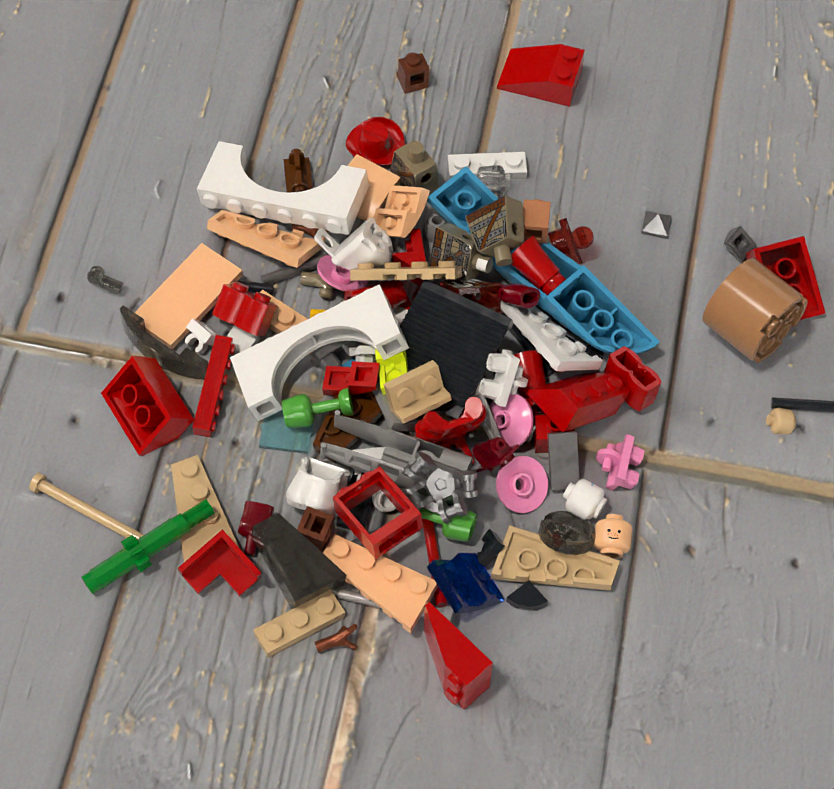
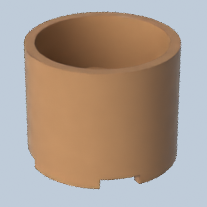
[702,258,807,363]

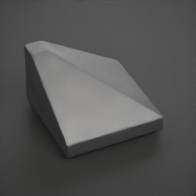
[724,226,757,263]

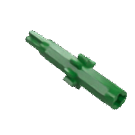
[81,499,214,594]

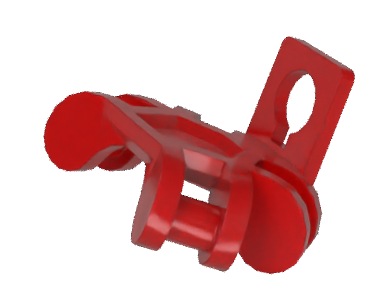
[415,397,487,465]

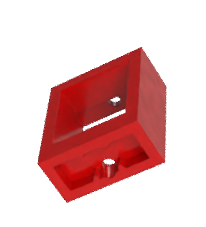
[333,466,423,559]

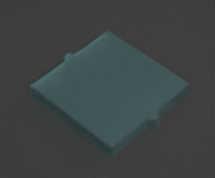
[259,410,314,454]

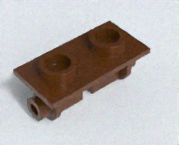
[283,149,313,193]

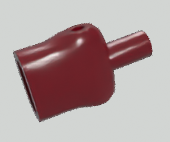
[491,282,540,308]
[238,501,274,557]

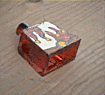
[440,279,502,312]

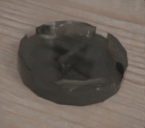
[538,511,596,555]

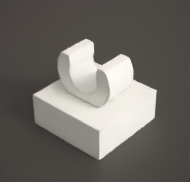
[185,318,218,354]

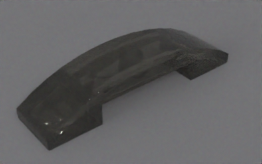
[120,305,208,380]

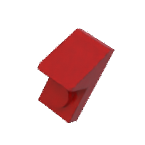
[392,228,426,286]

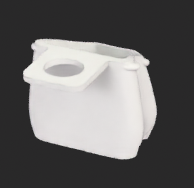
[314,218,394,270]
[286,456,350,518]

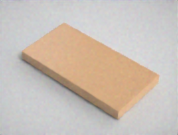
[130,243,243,350]

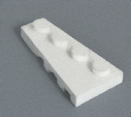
[499,301,603,372]

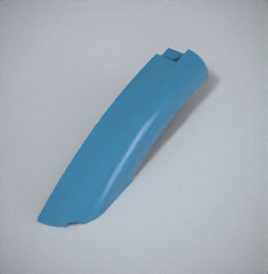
[427,166,660,355]

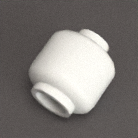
[563,479,607,521]

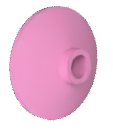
[317,255,369,291]
[489,394,533,446]
[496,456,548,513]

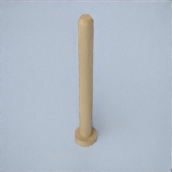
[29,472,144,539]

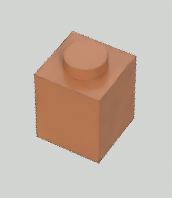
[523,199,551,244]

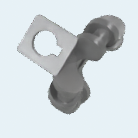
[402,451,478,524]

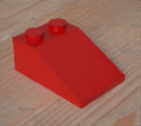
[497,44,585,107]
[745,236,825,320]
[424,602,493,710]

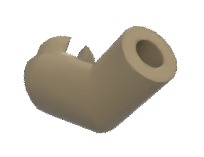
[300,271,335,298]

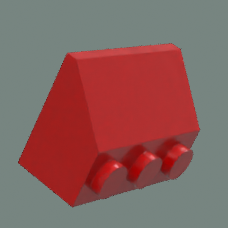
[101,355,194,456]
[527,373,631,432]

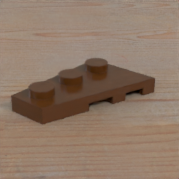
[313,391,383,464]

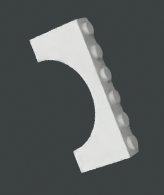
[197,141,369,235]
[230,284,409,421]

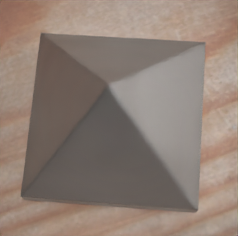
[641,211,672,238]

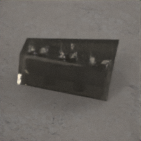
[251,513,347,609]

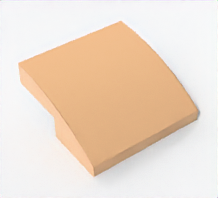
[348,154,401,221]
[374,185,430,238]

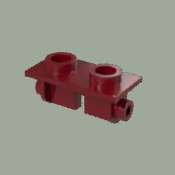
[472,437,519,473]

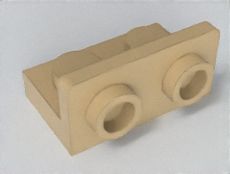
[383,360,452,423]

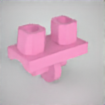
[596,434,645,491]

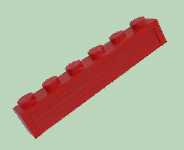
[192,335,236,437]

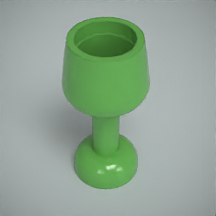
[282,388,354,428]
[419,508,477,542]

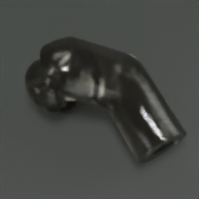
[87,266,123,295]

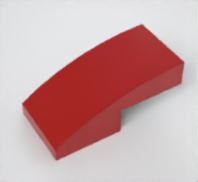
[322,361,380,395]

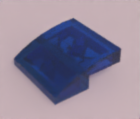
[427,553,505,614]

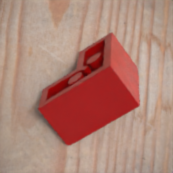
[178,529,262,597]

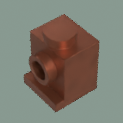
[396,52,429,94]
[296,506,334,554]

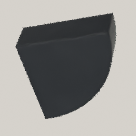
[477,529,505,567]
[506,580,548,610]

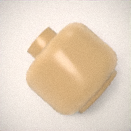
[766,408,796,434]

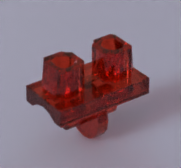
[548,218,594,264]

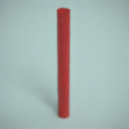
[422,518,448,608]

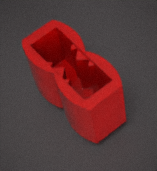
[212,281,277,336]
[603,346,662,412]

